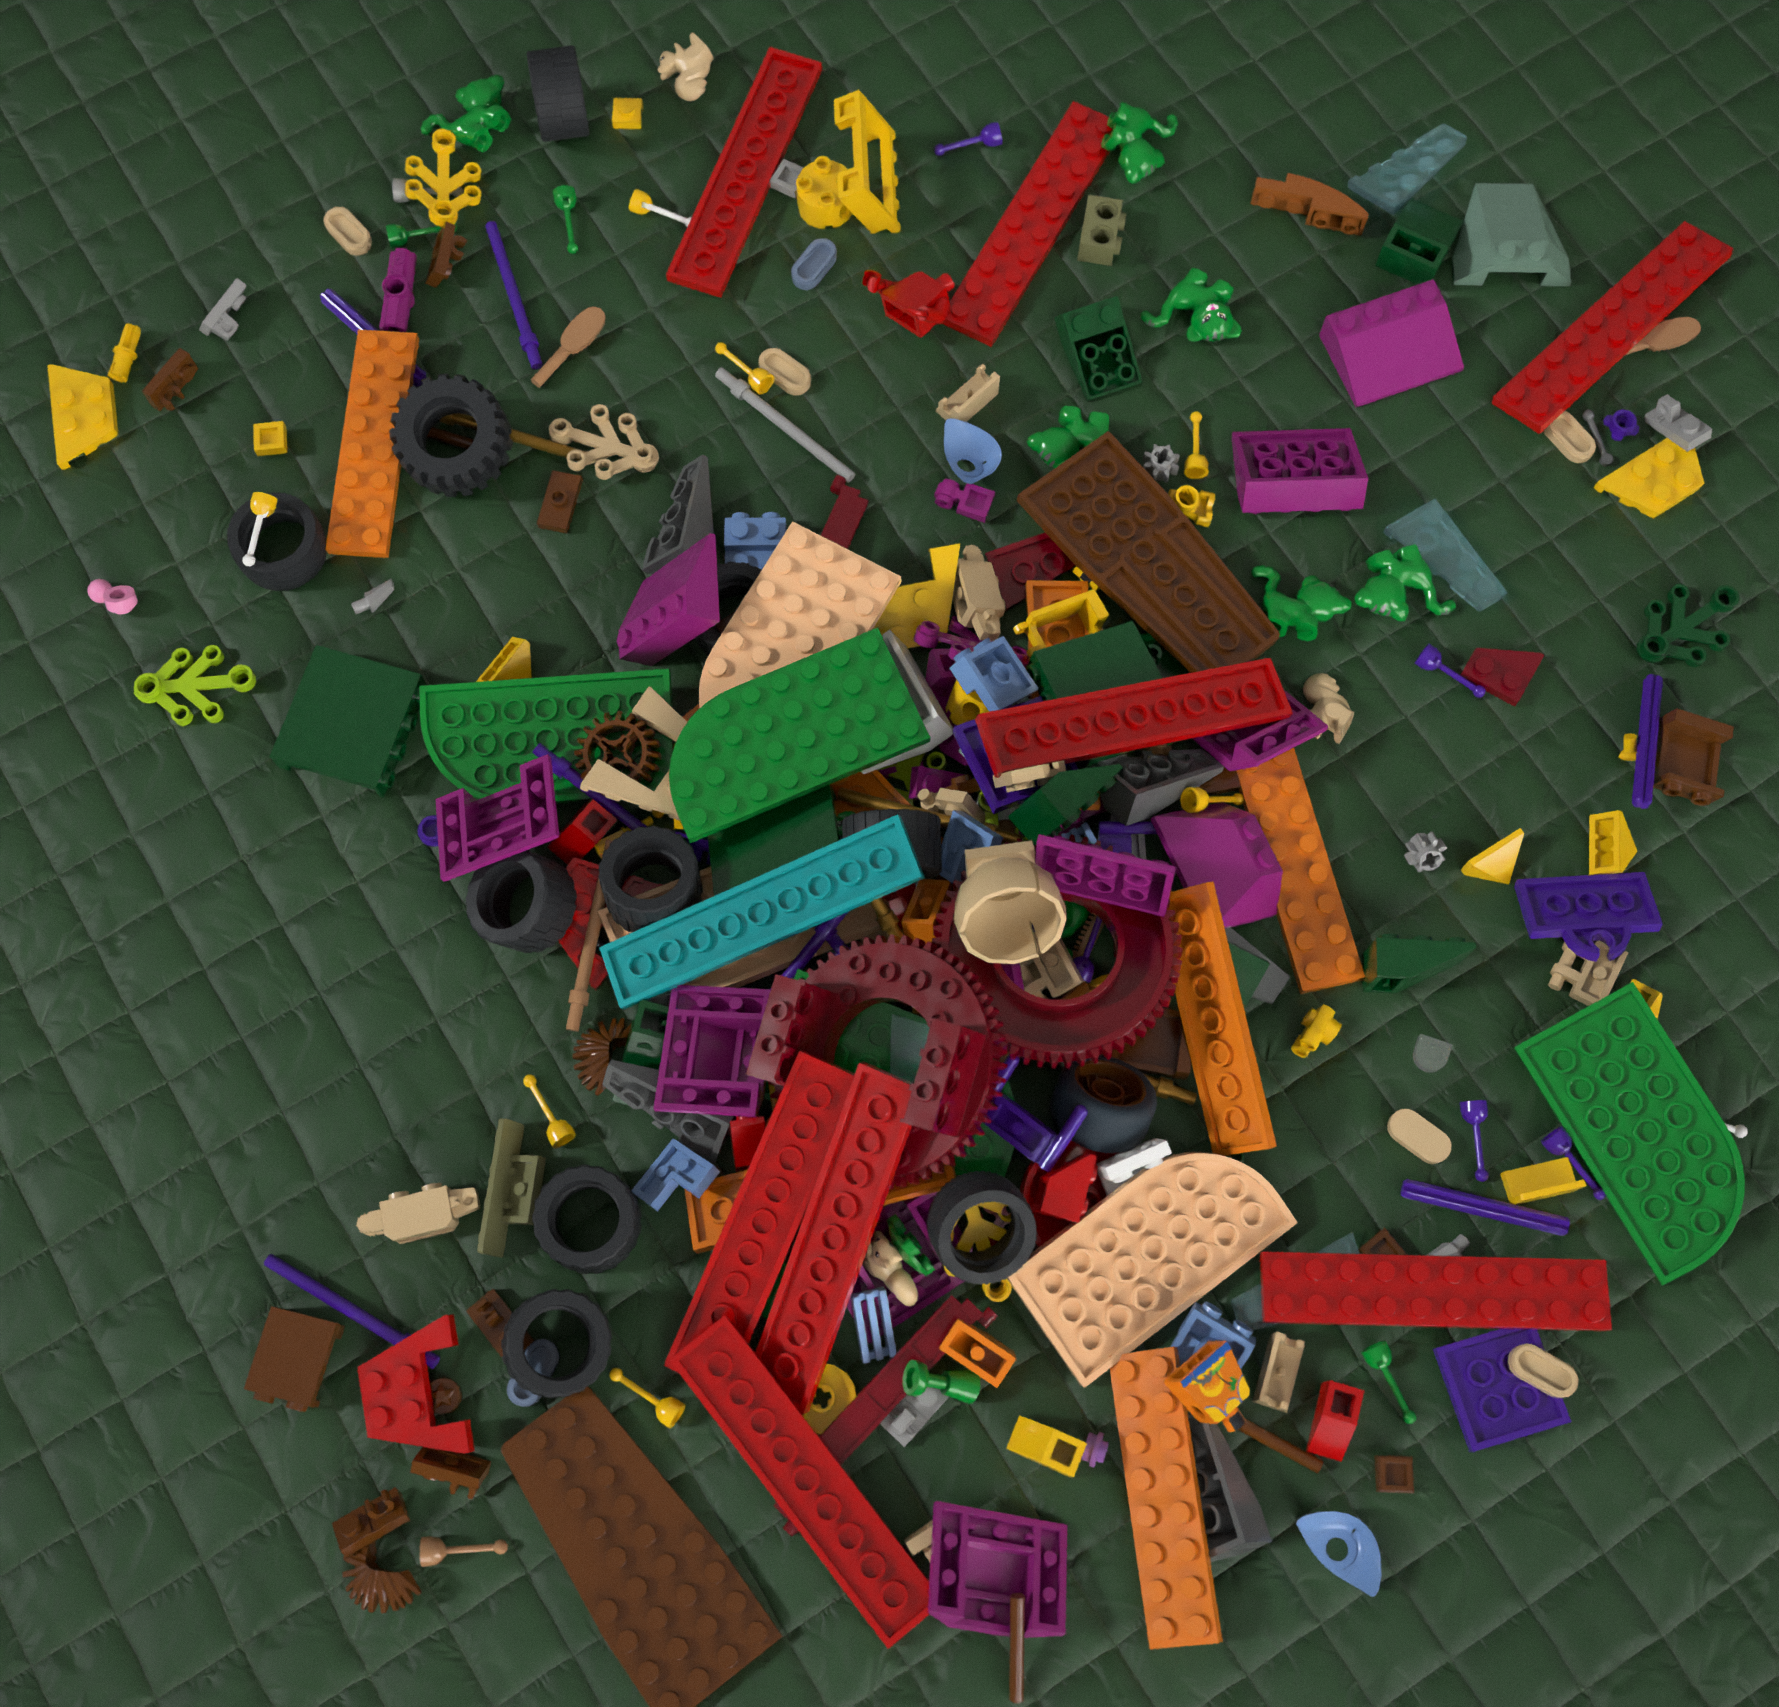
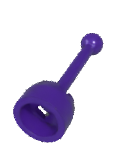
[934,122,1003,156]
[1414,643,1486,698]
[1073,916,1102,983]
[1460,1100,1489,1182]
[1541,1126,1606,1200]

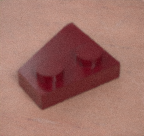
[1460,648,1544,707]

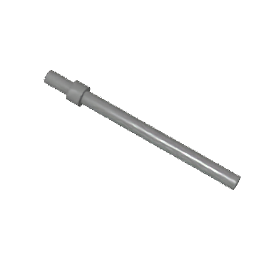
[715,367,855,483]

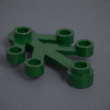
[1637,584,1739,668]

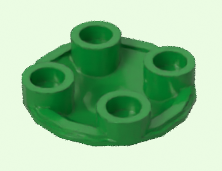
[886,1214,936,1276]

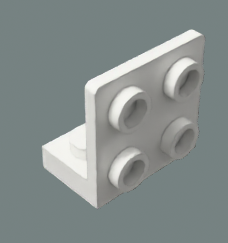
[1095,1138,1172,1196]

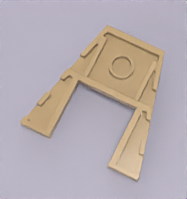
[580,687,687,821]

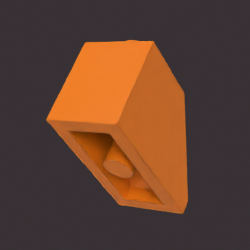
[901,879,952,945]
[939,1318,1017,1388]

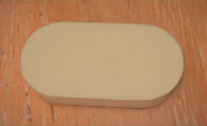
[324,207,372,256]
[759,348,811,395]
[1544,411,1596,463]
[1387,1109,1451,1164]
[1508,1344,1578,1398]

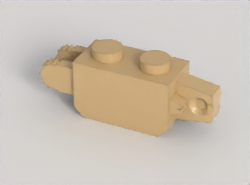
[952,544,1005,641]
[356,1183,481,1244]

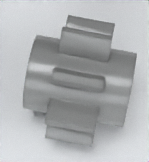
[1143,444,1179,483]
[1404,831,1447,872]

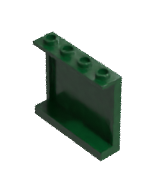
[1026,621,1179,769]
[269,645,427,798]
[708,784,840,896]

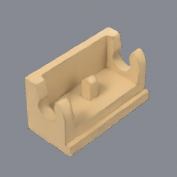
[936,364,1000,422]
[1252,1332,1305,1413]

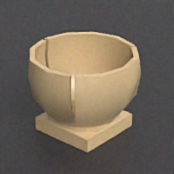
[954,841,1067,964]

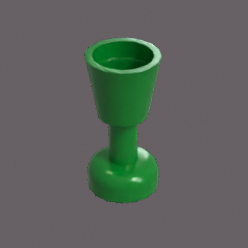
[903,1360,980,1404]

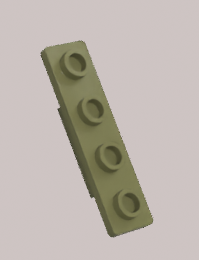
[477,1118,546,1258]

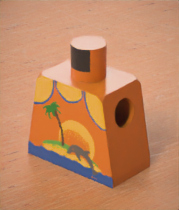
[1163,1341,1250,1432]

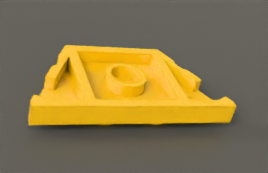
[48,364,119,470]
[1594,438,1704,519]

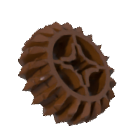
[574,711,662,796]

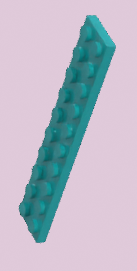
[599,814,925,1010]

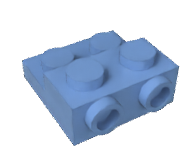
[724,512,787,570]
[949,636,1039,712]
[1170,1302,1256,1369]

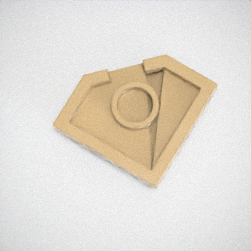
[993,761,1066,792]

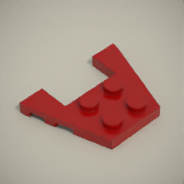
[558,857,663,991]
[357,1314,475,1454]

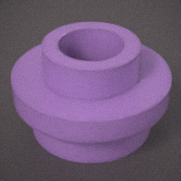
[1082,1432,1109,1468]

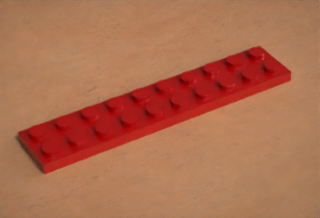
[666,47,822,298]
[942,101,1113,347]
[1492,221,1733,434]
[975,658,1293,778]
[664,1049,855,1373]
[755,1062,914,1414]
[1260,1252,1612,1331]
[670,1315,929,1649]

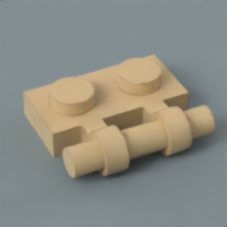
[918,788,985,830]
[1020,932,1084,998]
[1548,941,1628,1006]

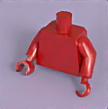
[862,270,954,338]

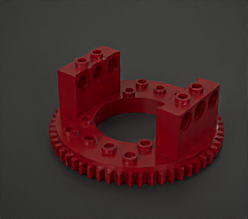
[932,833,1183,1069]
[746,934,1008,1189]

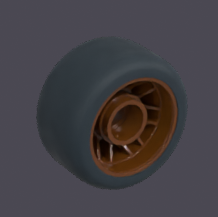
[1050,1055,1157,1153]

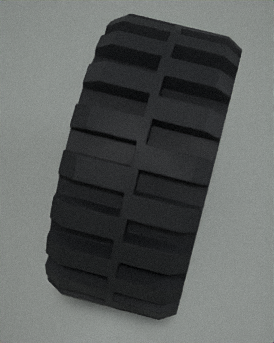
[389,373,513,497]

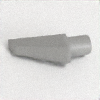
[351,579,394,615]
[1426,1234,1470,1256]

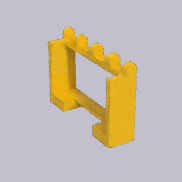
[834,90,901,234]
[1013,589,1109,658]

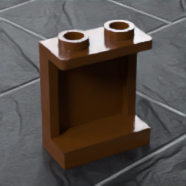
[1653,708,1734,806]
[1103,1008,1191,1080]
[244,1306,345,1412]

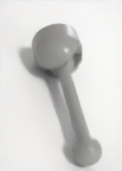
[393,178,464,203]

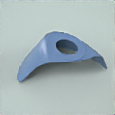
[944,418,1002,484]
[1297,1511,1381,1596]

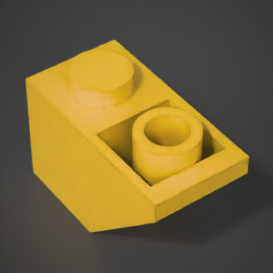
[1006,1415,1087,1478]

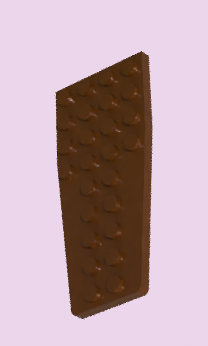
[1016,431,1280,673]
[501,1386,783,1707]

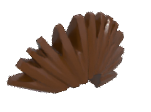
[572,1018,632,1096]
[342,1540,422,1613]

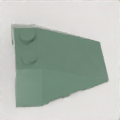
[1451,183,1571,286]

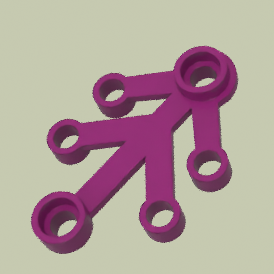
[913,616,1029,669]

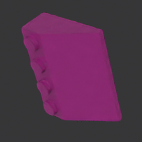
[1319,279,1464,407]
[1231,428,1368,514]
[617,533,720,666]
[1035,834,1176,917]

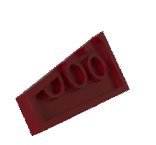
[984,533,1076,612]

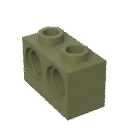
[1077,195,1126,266]

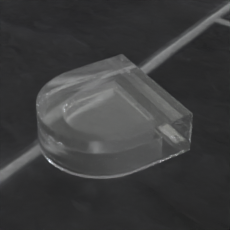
[1413,1034,1452,1073]

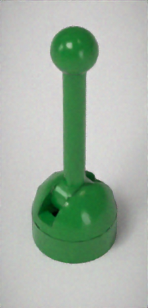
[553,185,578,254]
[386,223,457,249]
[1361,1340,1416,1424]

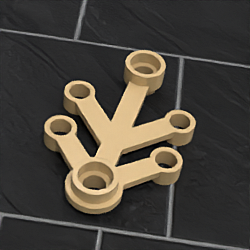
[549,404,659,480]

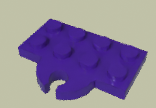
[1514,872,1663,962]

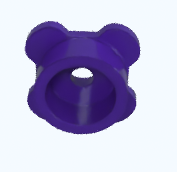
[1603,409,1639,441]

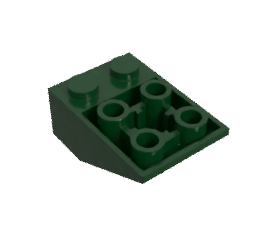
[1375,198,1464,285]
[1054,296,1143,401]
[1008,764,1123,846]
[1362,934,1477,994]
[612,1000,669,1109]

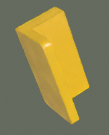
[1500,1157,1586,1205]

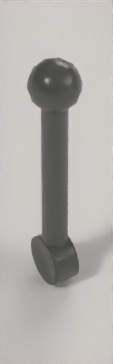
[1582,409,1613,467]

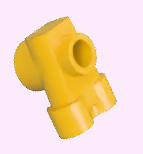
[1168,485,1215,528]
[1291,1004,1342,1058]

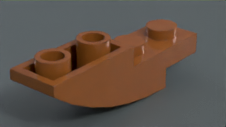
[1251,173,1369,235]

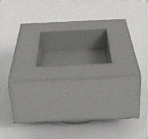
[770,159,803,199]

